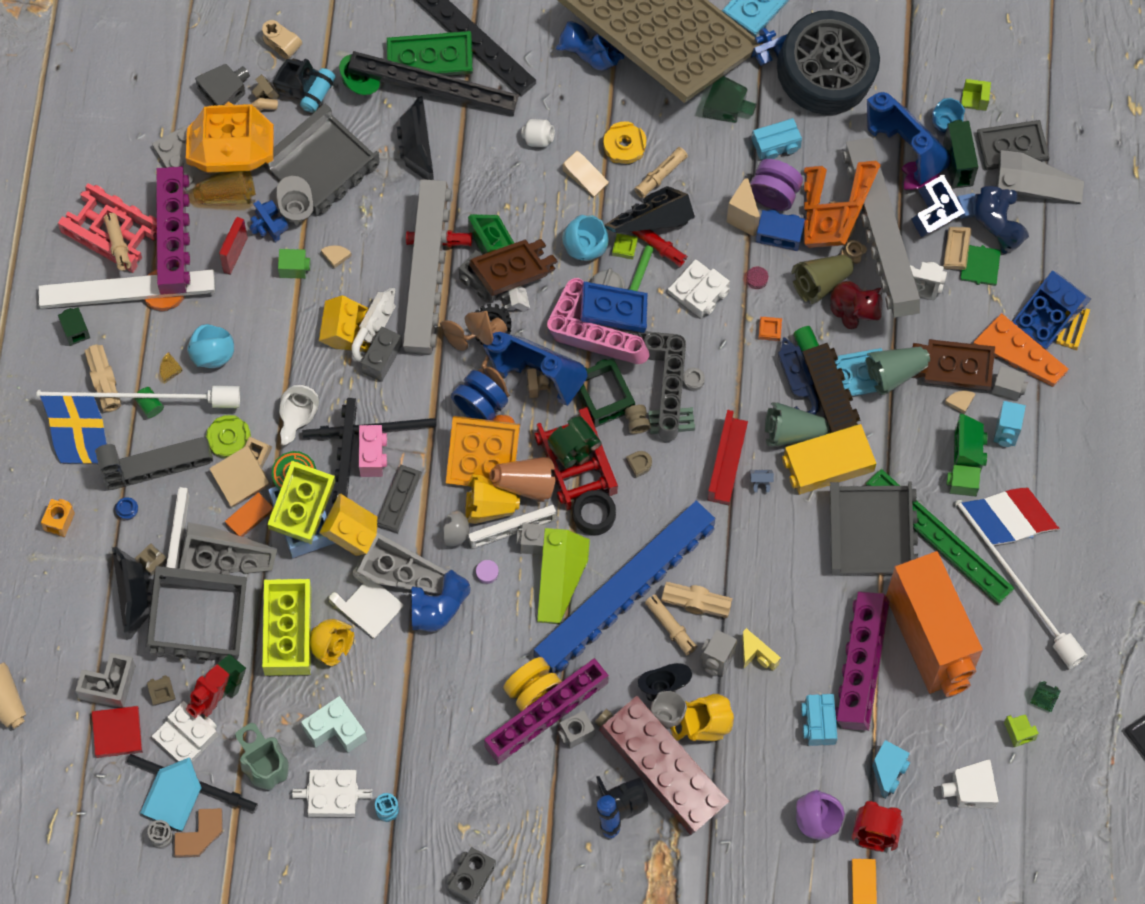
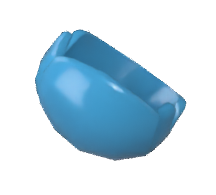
[932,98,965,132]

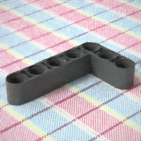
[625,330,686,441]
[95,437,213,490]

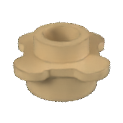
[841,240,867,264]

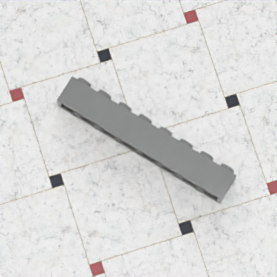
[403,179,452,354]

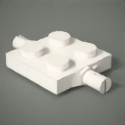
[293,770,372,817]

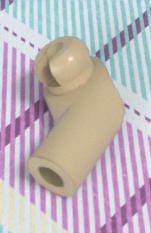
[251,98,278,112]

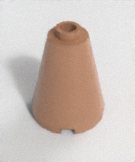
[490,457,555,502]

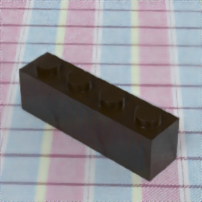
[802,342,861,433]

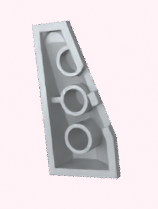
[996,150,1084,203]
[179,522,277,575]
[356,533,448,595]

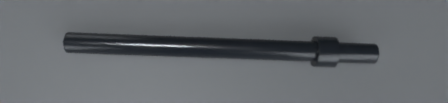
[302,418,436,439]
[127,754,258,812]

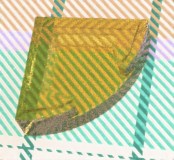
[160,352,183,383]

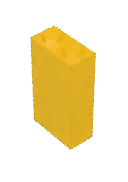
[782,424,877,495]

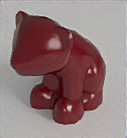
[830,281,883,329]

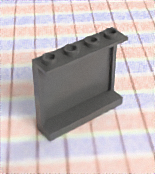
[263,103,380,216]
[830,481,918,575]

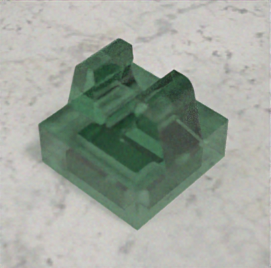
[1030,681,1061,712]

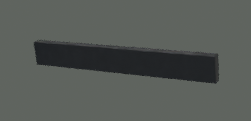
[348,51,519,116]

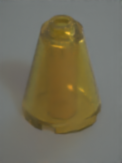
[193,171,256,205]

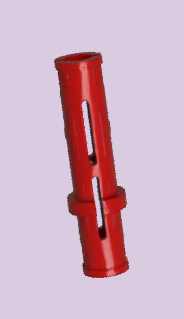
[630,229,688,267]
[406,230,472,248]

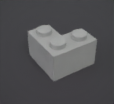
[76,653,136,708]

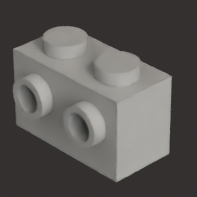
[700,629,737,677]

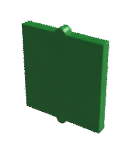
[960,245,1001,286]

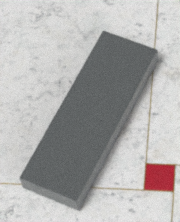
[377,464,422,533]

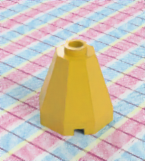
[465,474,520,524]

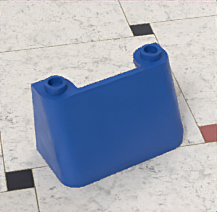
[867,92,950,185]
[483,332,588,406]

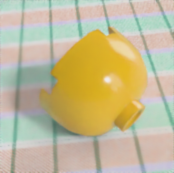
[310,619,354,666]

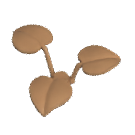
[440,311,510,397]

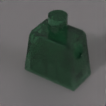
[703,76,756,123]

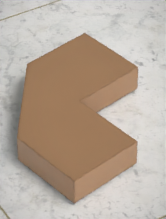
[175,808,223,858]

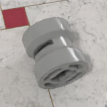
[147,820,173,849]

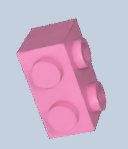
[359,425,387,477]

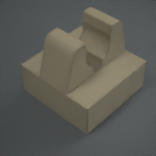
[252,74,280,100]
[135,543,167,576]
[147,675,175,705]

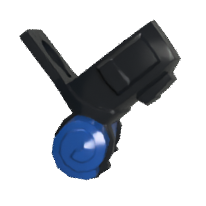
[596,776,648,839]

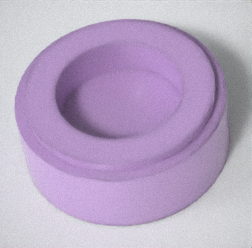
[476,560,499,584]

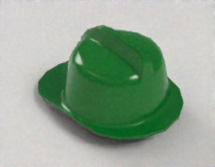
[339,54,380,95]

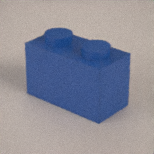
[756,210,805,251]

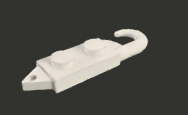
[352,288,396,362]

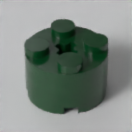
[548,417,602,468]

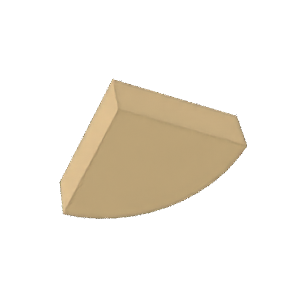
[321,245,352,268]
[945,391,975,414]

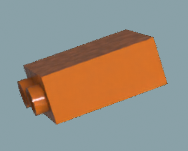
[886,551,983,697]

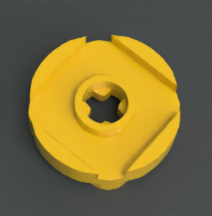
[603,121,646,164]

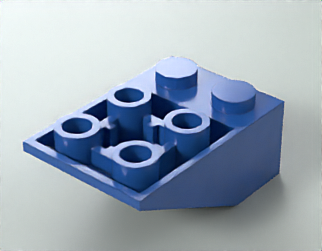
[1013,270,1091,349]

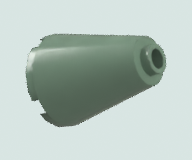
[866,346,930,395]
[765,402,829,447]

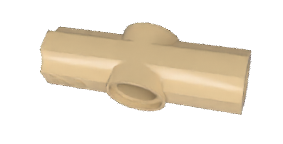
[84,344,121,412]
[661,581,733,618]

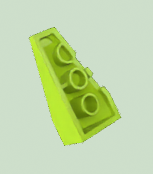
[537,528,590,624]

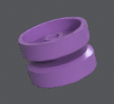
[750,159,803,211]

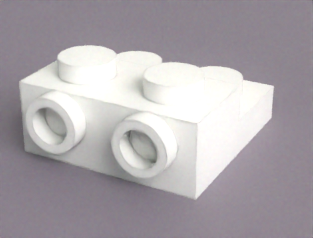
[668,259,730,319]
[910,262,947,300]
[152,701,218,762]

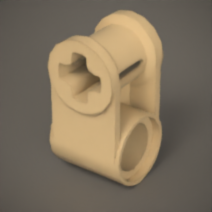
[262,20,303,59]

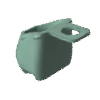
[235,723,289,790]

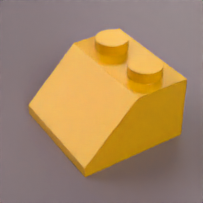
[319,494,377,556]

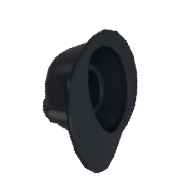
[638,663,692,701]

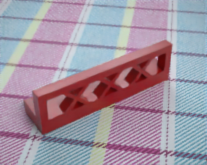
[707,410,748,505]

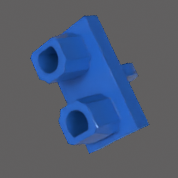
[751,28,787,66]
[249,200,288,242]

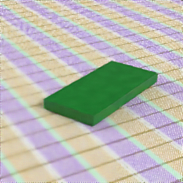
[387,31,473,75]

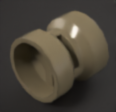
[624,405,651,434]

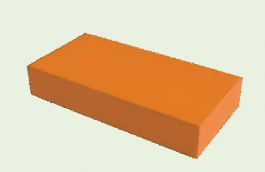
[225,492,274,537]

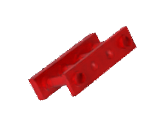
[534,407,618,510]

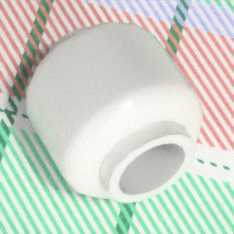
[521,119,555,147]

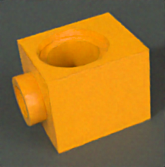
[41,499,75,537]

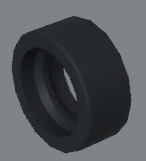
[573,490,616,535]

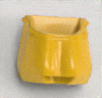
[670,693,734,741]

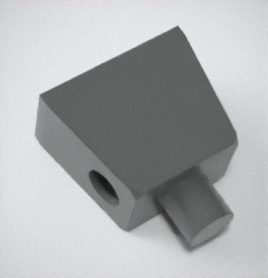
[195,64,250,106]

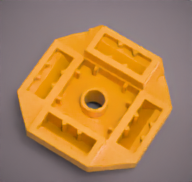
[186,102,274,172]

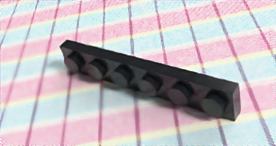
[332,398,357,504]

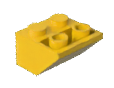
[319,295,370,352]

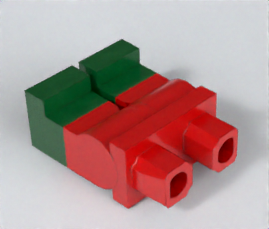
[186,654,246,718]

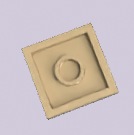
[209,445,271,507]

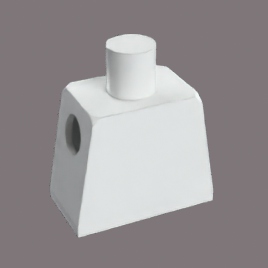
[941,760,999,809]

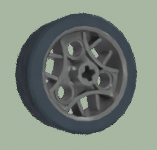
[777,10,880,115]

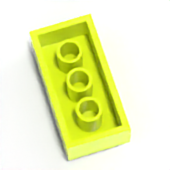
[262,579,312,676]

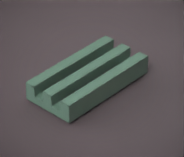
[648,407,695,434]

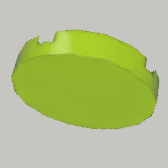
[206,415,251,459]

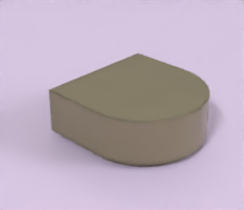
[626,451,652,478]

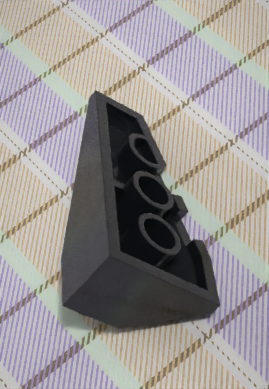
[605,186,695,233]

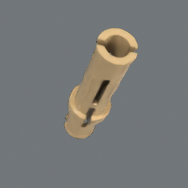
[634,147,688,199]
[103,213,131,270]
[644,594,698,656]

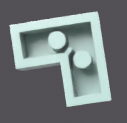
[301,696,367,753]

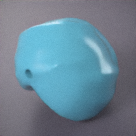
[562,215,609,261]
[187,324,234,368]

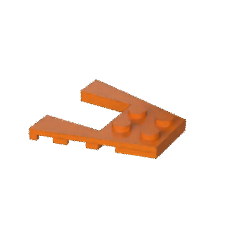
[804,161,881,248]

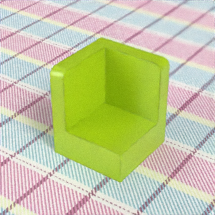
[961,79,991,111]
[1004,715,1039,748]

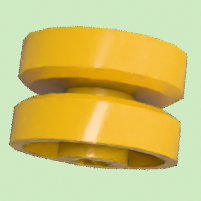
[503,657,562,712]

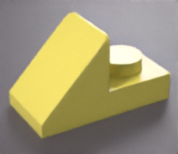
[742,628,781,671]

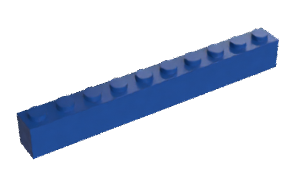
[534,500,716,673]

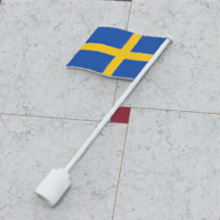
[36,386,240,464]

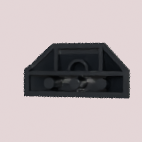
[396,96,434,180]
[112,547,152,640]

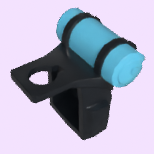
[273,58,336,113]

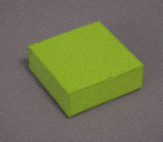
[612,233,638,259]

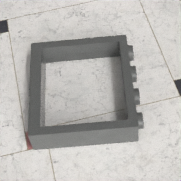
[145,566,247,662]

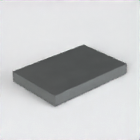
[977,120,1050,170]

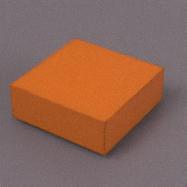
[758,316,782,341]

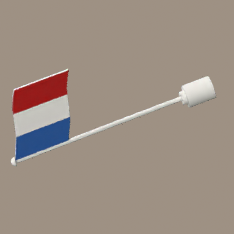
[955,488,1088,669]

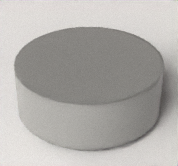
[683,368,705,391]

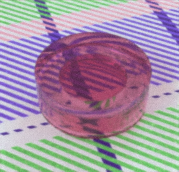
[746,266,769,289]

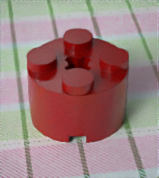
[852,801,903,852]

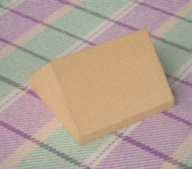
[726,178,760,236]

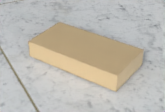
[943,227,971,270]

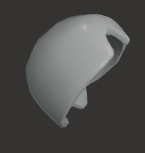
[444,511,470,546]
[650,691,687,728]

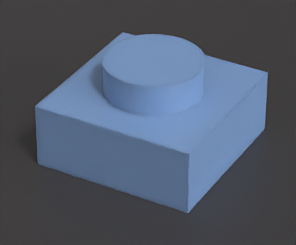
[956,193,975,219]

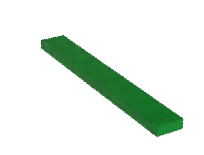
[865,469,1014,606]

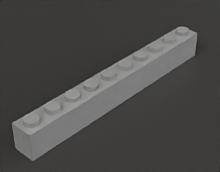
[843,138,920,318]

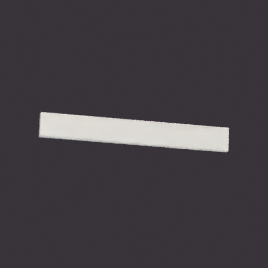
[39,270,215,309]

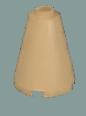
[0,662,26,729]

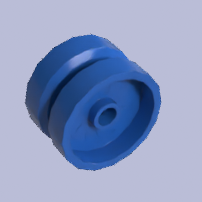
[451,370,508,421]

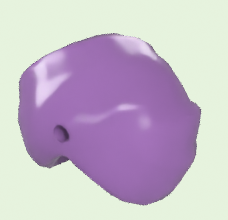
[796,790,845,840]

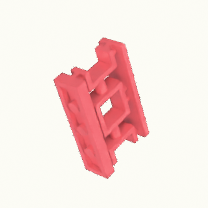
[58,183,157,273]

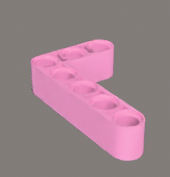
[547,278,649,364]

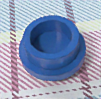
[115,497,138,520]

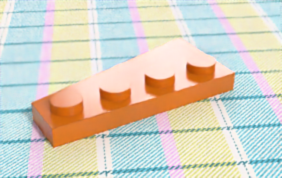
[973,313,1069,387]

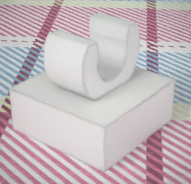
[502,286,530,311]

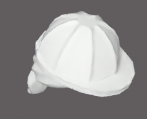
[279,385,319,446]

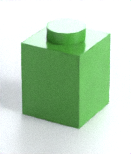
[278,249,311,279]
[946,465,981,497]

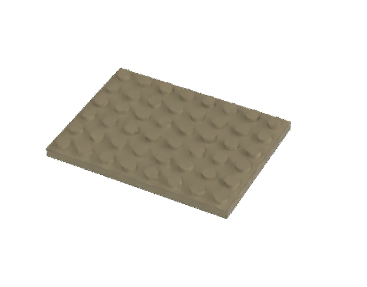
[557,0,762,103]

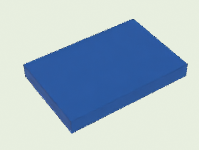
[580,281,648,333]

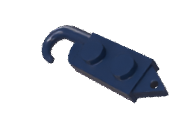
[778,337,820,415]

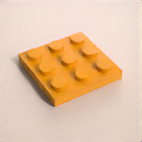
[446,416,520,486]

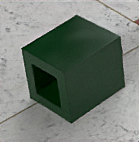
[58,307,90,346]

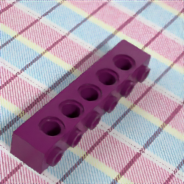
[156,166,191,295]
[835,592,890,731]
[484,658,609,765]

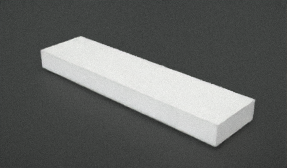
[166,487,190,569]
[468,505,556,549]

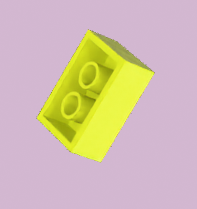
[268,461,335,544]

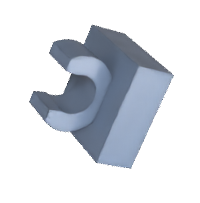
[750,470,774,492]

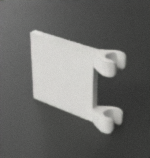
[329,567,404,639]

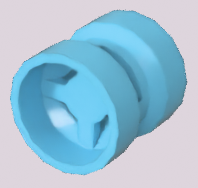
[375,793,399,822]

